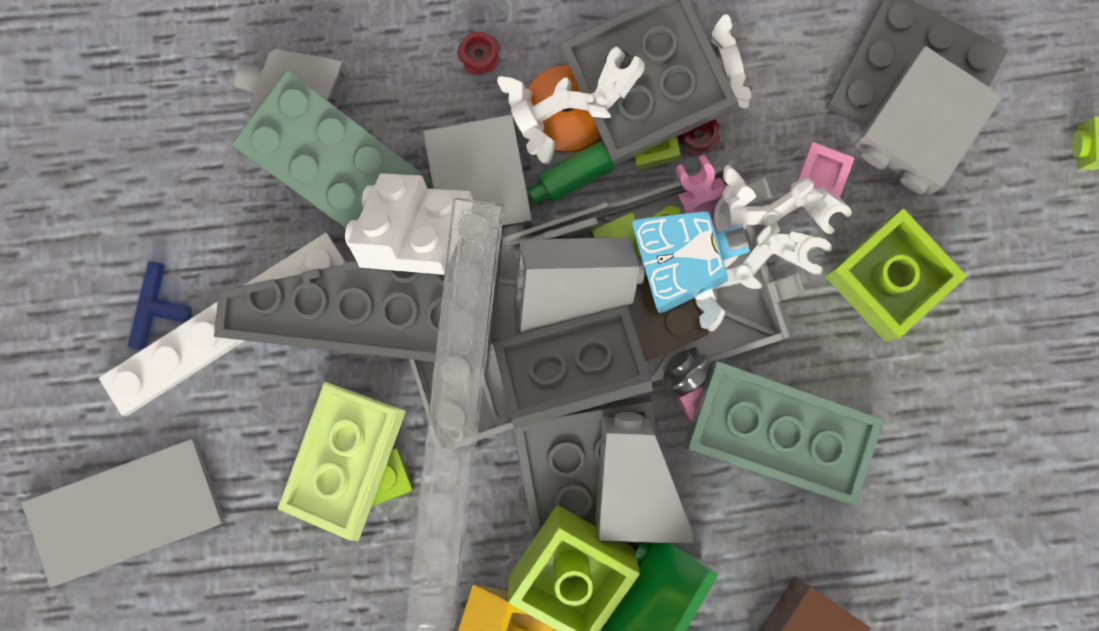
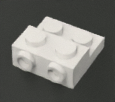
[345,173,475,275]

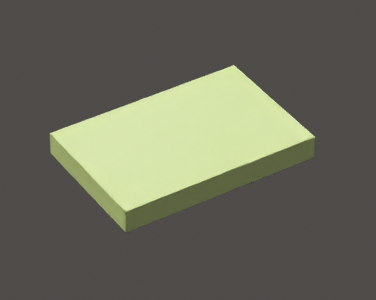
[277,381,406,541]

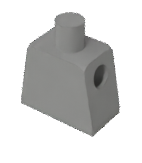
[234,49,349,112]

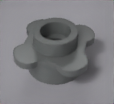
[663,347,710,392]

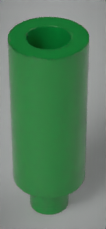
[526,141,615,205]

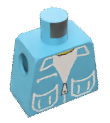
[632,211,750,313]

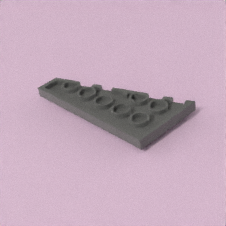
[214,227,504,368]

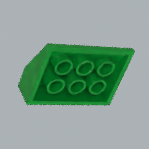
[600,542,718,631]

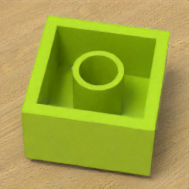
[825,208,967,342]
[508,505,640,631]

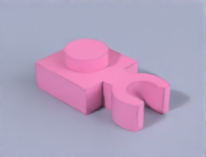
[676,155,726,227]

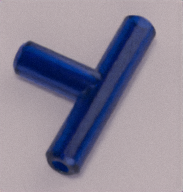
[128,261,192,350]

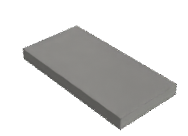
[21,439,226,588]

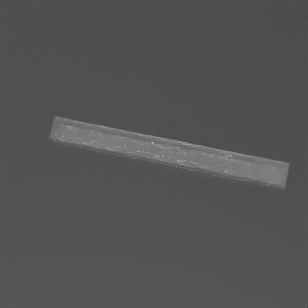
[405,198,504,631]

